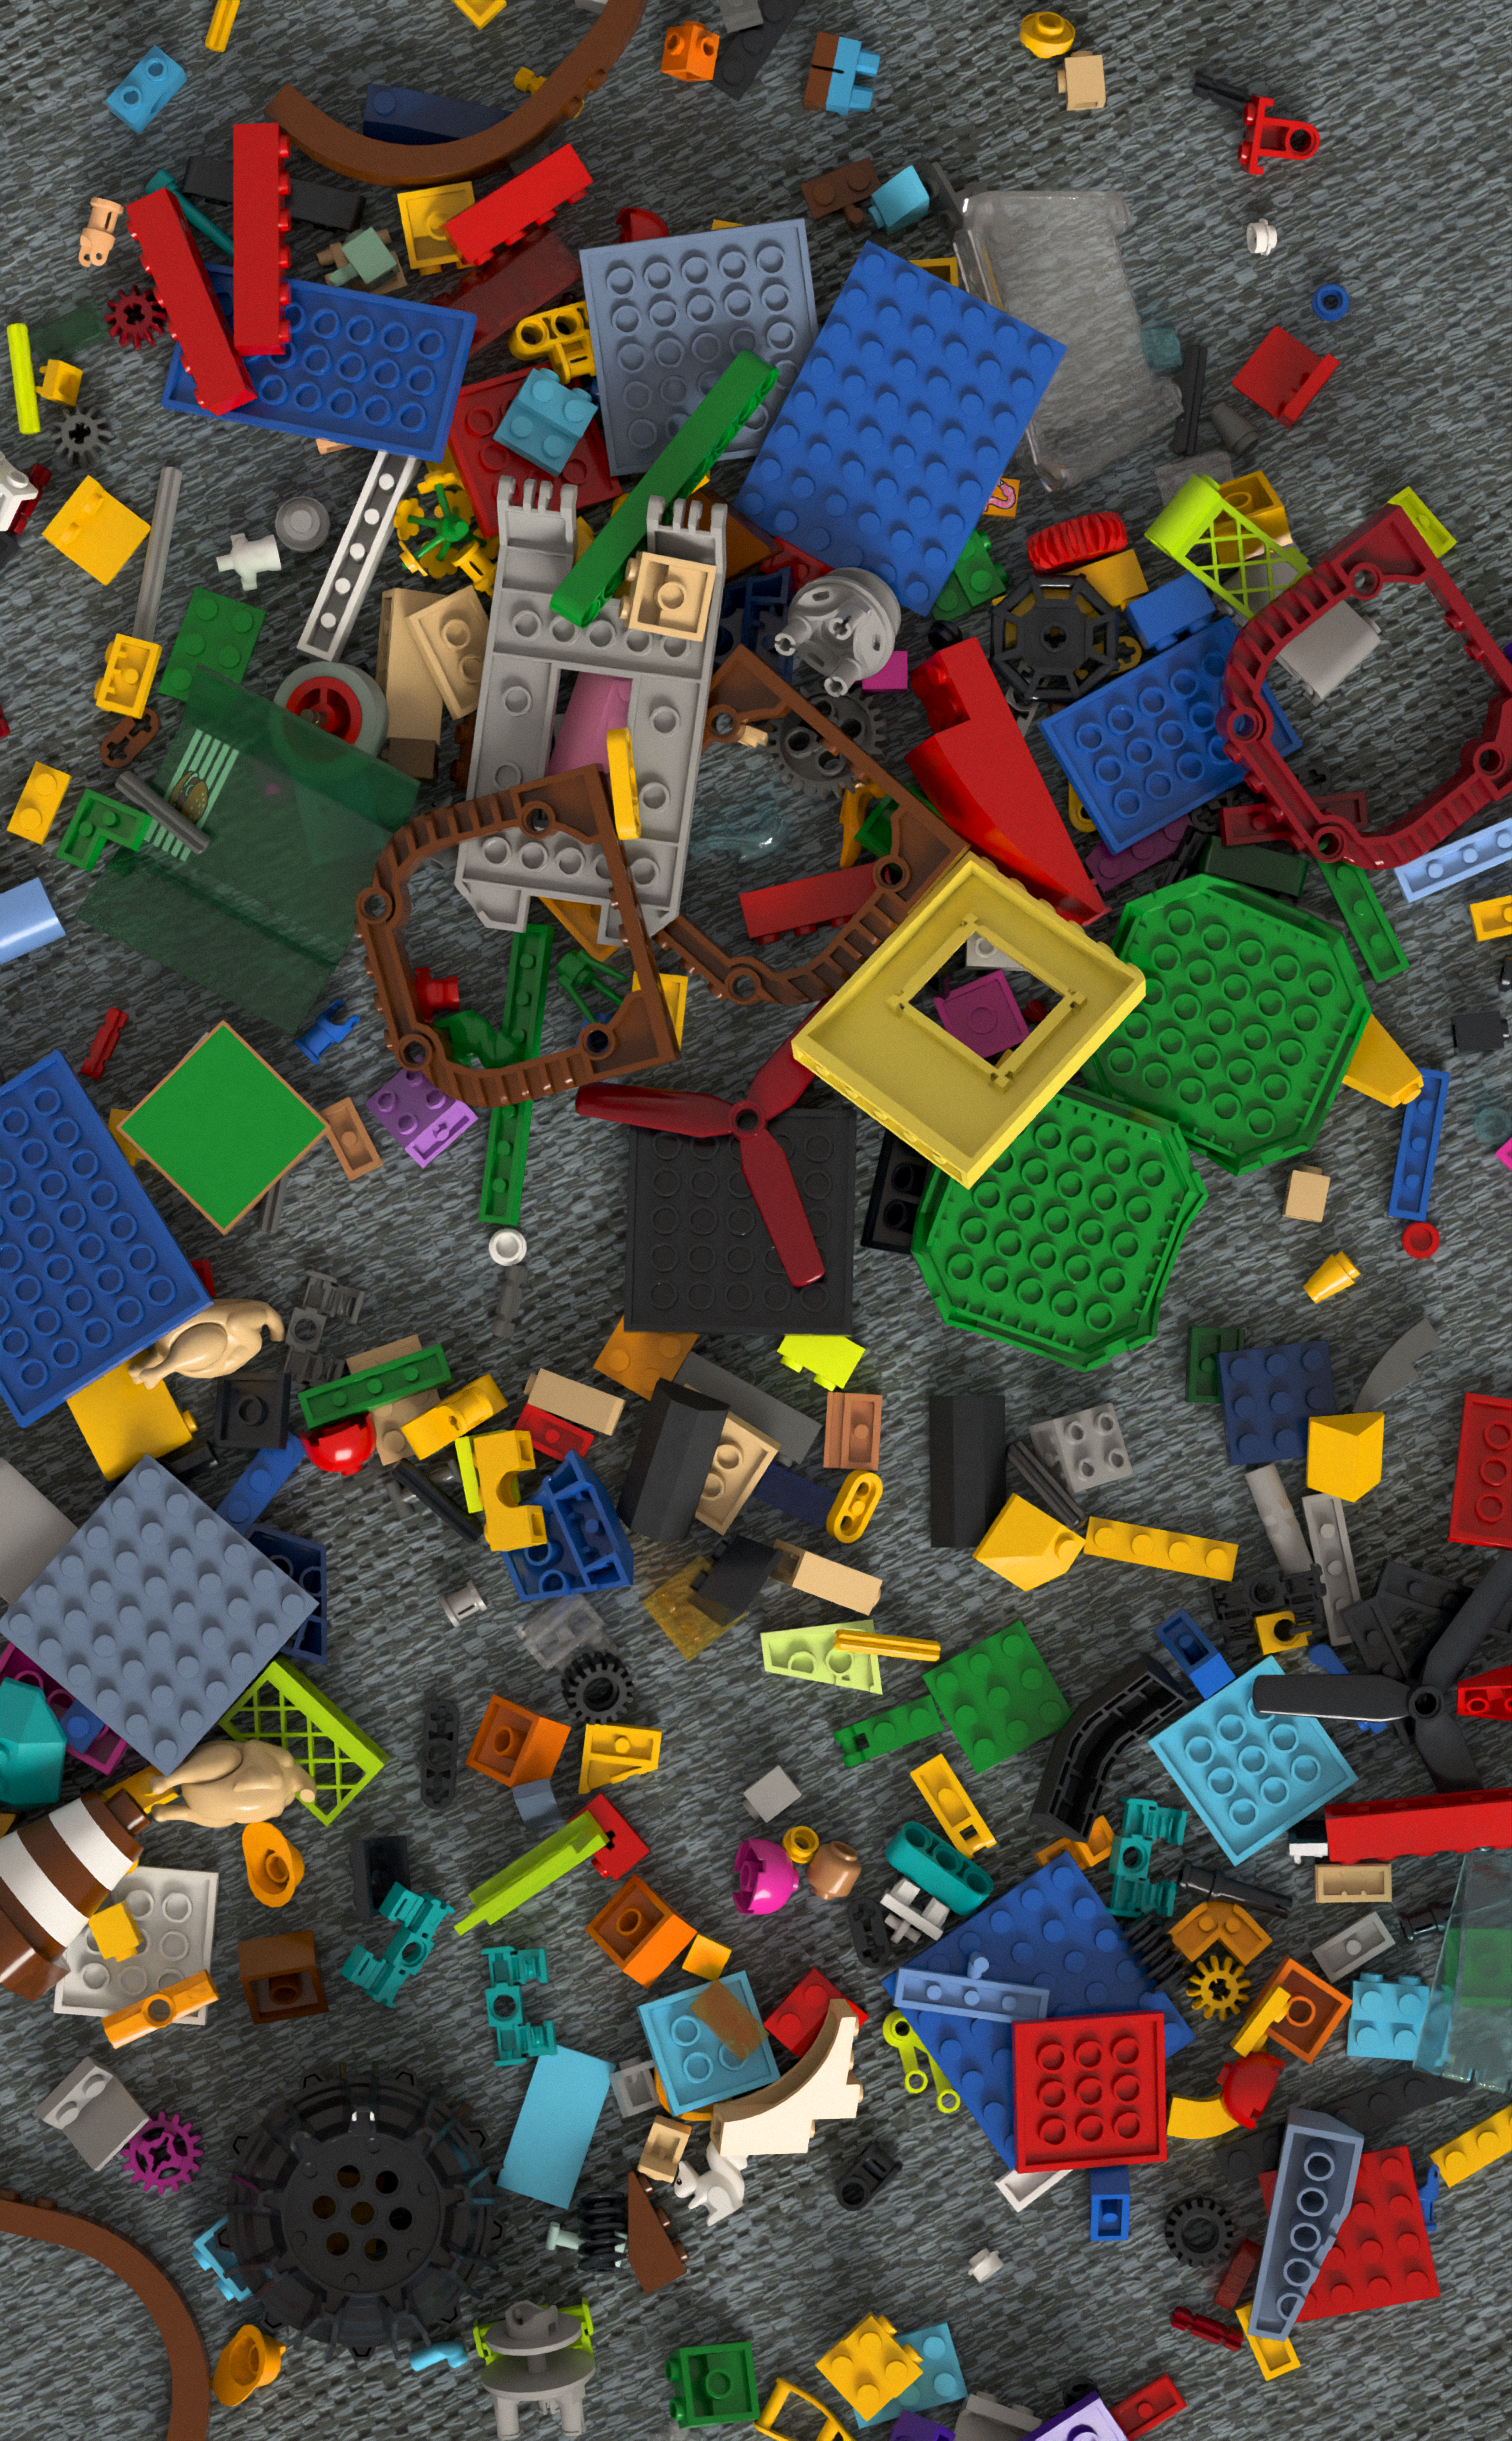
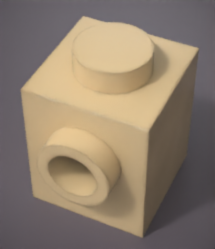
[1057,51,1106,111]

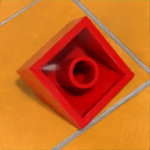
[762,1965,870,2059]

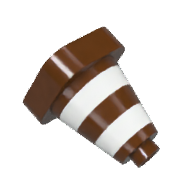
[0,1788,152,2002]

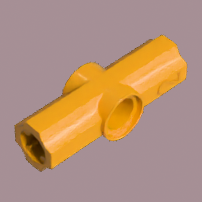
[101,1969,220,2049]

